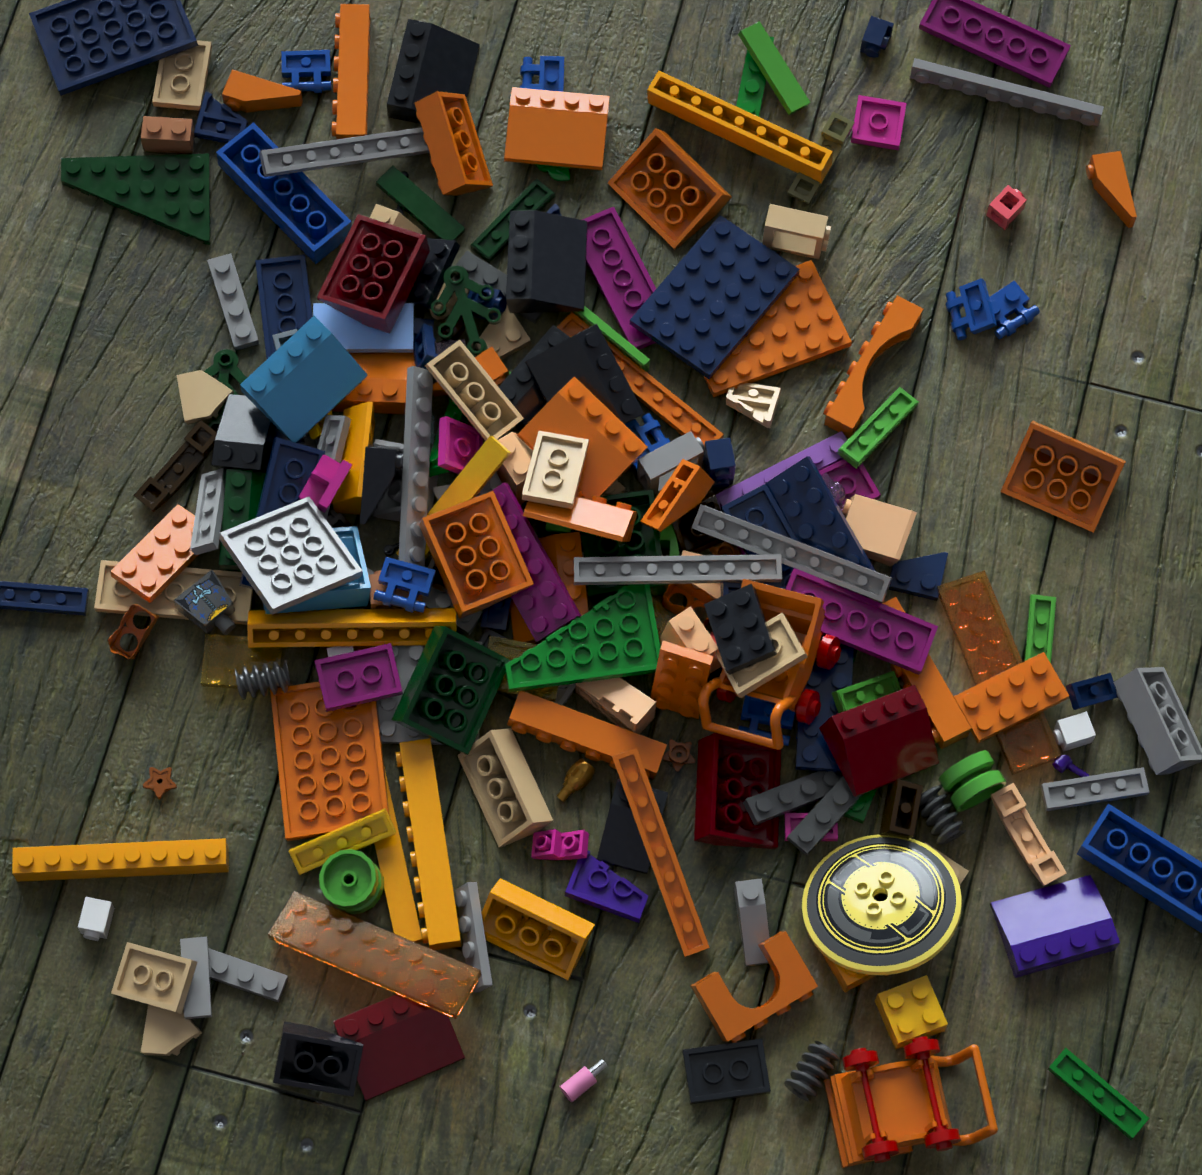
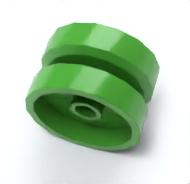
[938,750,1007,812]
[319,849,384,914]

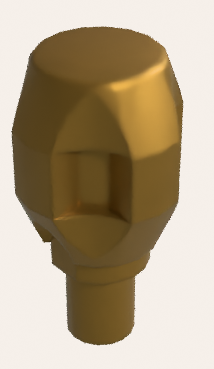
[556,758,595,802]

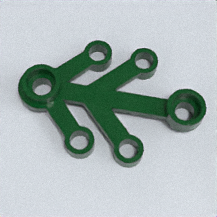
[431,265,502,357]
[204,349,248,429]

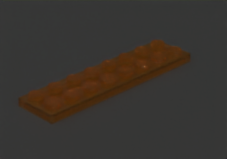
[937,570,1062,775]
[268,891,482,1019]

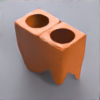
[661,584,715,627]
[108,604,159,659]

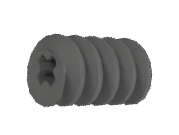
[235,659,291,700]
[919,785,966,845]
[784,1041,840,1101]

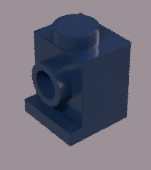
[860,16,894,58]
[467,289,507,320]

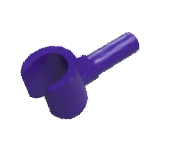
[1052,755,1089,777]

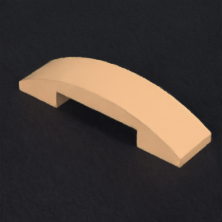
[990,783,1067,886]

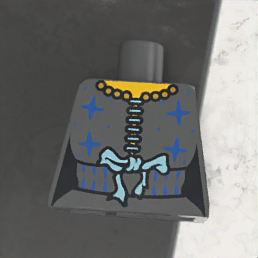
[174,570,236,635]

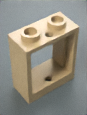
[762,204,831,260]

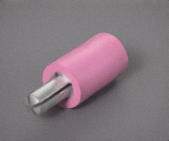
[560,1059,607,1102]

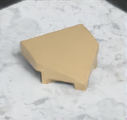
[177,370,234,425]
[141,1005,202,1056]

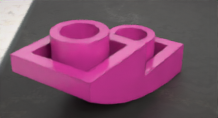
[531,829,589,860]

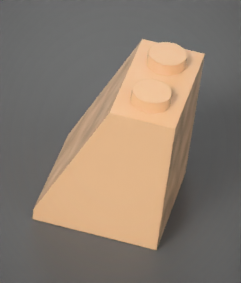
[496,432,533,505]
[842,494,917,567]
[659,606,721,674]

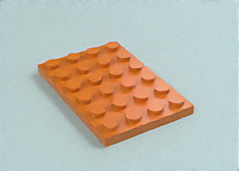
[704,260,852,397]
[270,682,390,841]

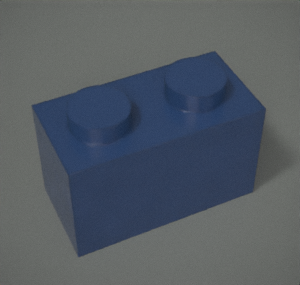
[703,438,736,489]

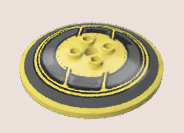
[802,834,962,975]

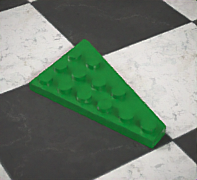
[505,584,661,692]

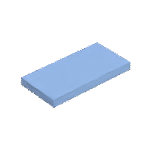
[313,303,414,353]

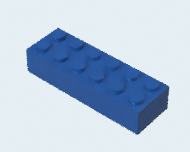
[216,122,352,264]
[1077,804,1202,933]

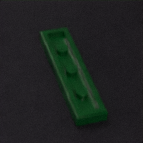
[376,165,465,241]
[471,178,555,263]

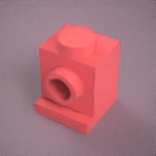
[986,185,1027,230]

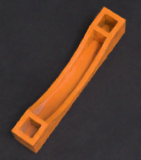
[823,295,923,438]

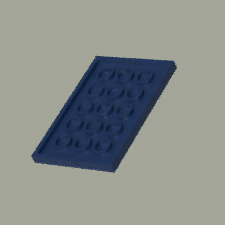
[29,0,198,96]
[630,215,800,380]

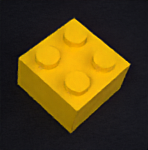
[875,975,948,1050]

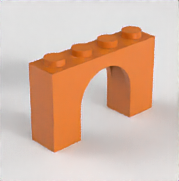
[691,931,818,1043]

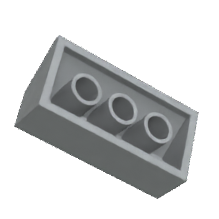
[1113,667,1202,775]

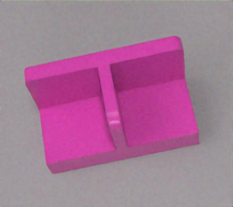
[299,455,352,513]

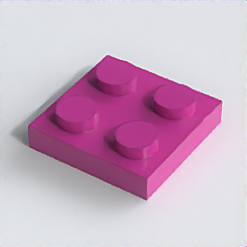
[851,95,906,150]
[438,416,483,474]

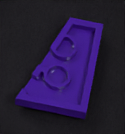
[564,851,648,923]

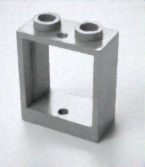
[636,431,705,495]

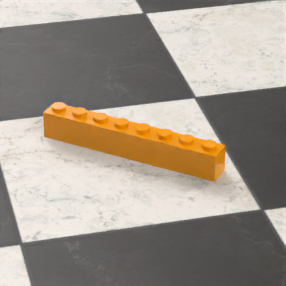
[647,70,833,183]
[247,608,456,648]
[395,738,461,951]
[12,838,229,882]

